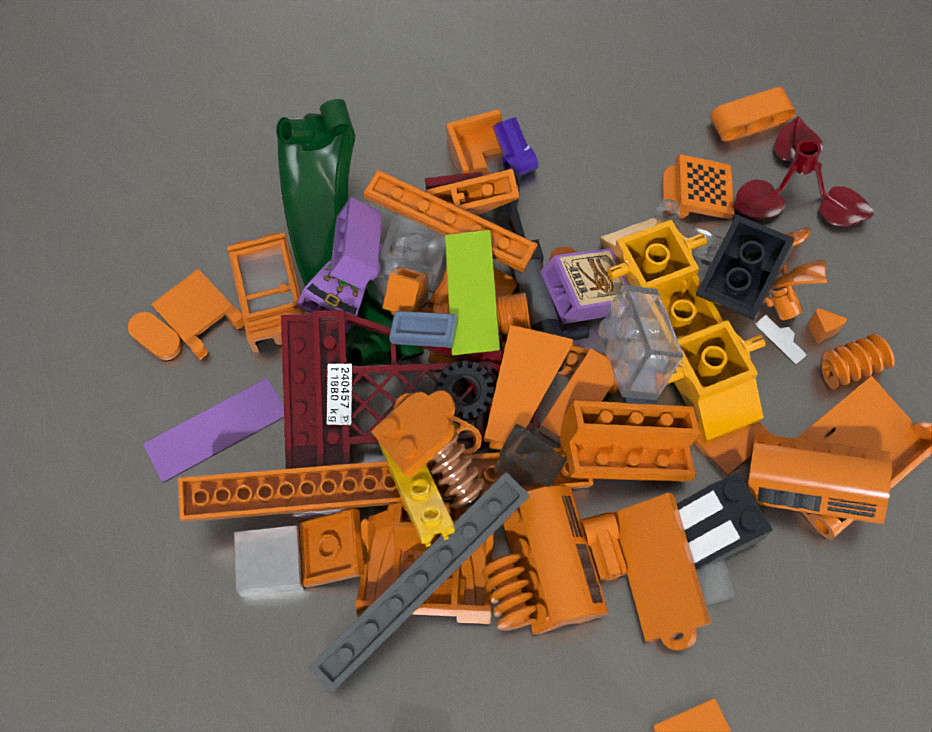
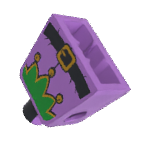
[296,261,367,334]

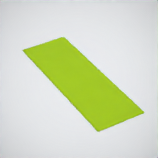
[445,230,500,355]

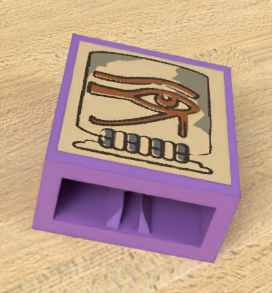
[540,248,636,324]

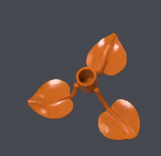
[765,227,827,320]

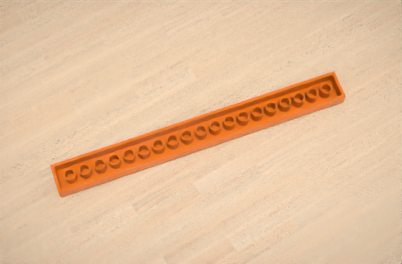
[178,448,593,522]

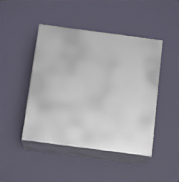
[234,525,304,596]

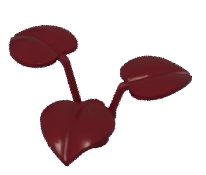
[733,116,874,226]

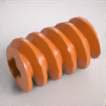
[820,333,895,389]
[482,554,537,630]

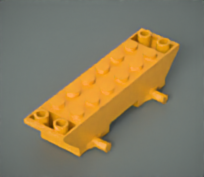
[600,218,766,442]

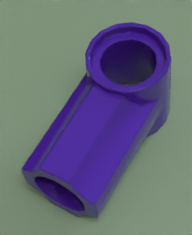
[492,117,538,176]

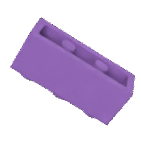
[330,197,383,289]

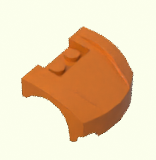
[355,502,494,624]

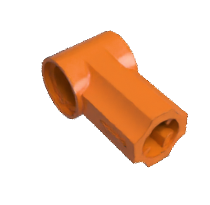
[580,512,628,581]

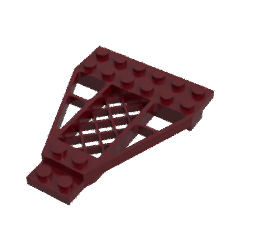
[281,310,540,469]

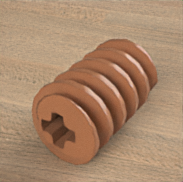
[429,432,485,509]

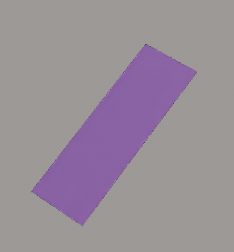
[143,378,284,483]

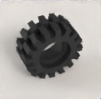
[434,361,494,421]

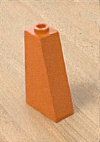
[484,325,573,452]

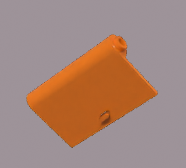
[795,376,932,540]

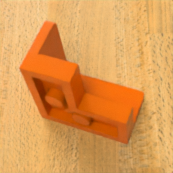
[446,109,502,176]

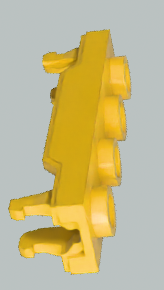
[378,441,455,547]

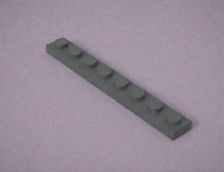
[309,472,530,692]

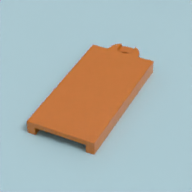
[613,492,711,650]

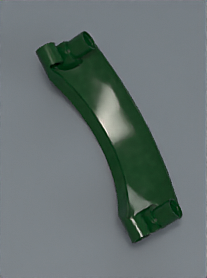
[276,99,425,367]

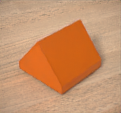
[808,308,847,345]

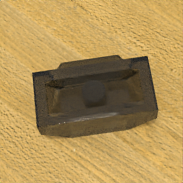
[494,424,567,487]

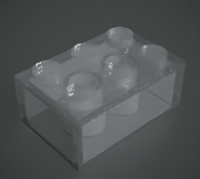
[599,284,684,401]

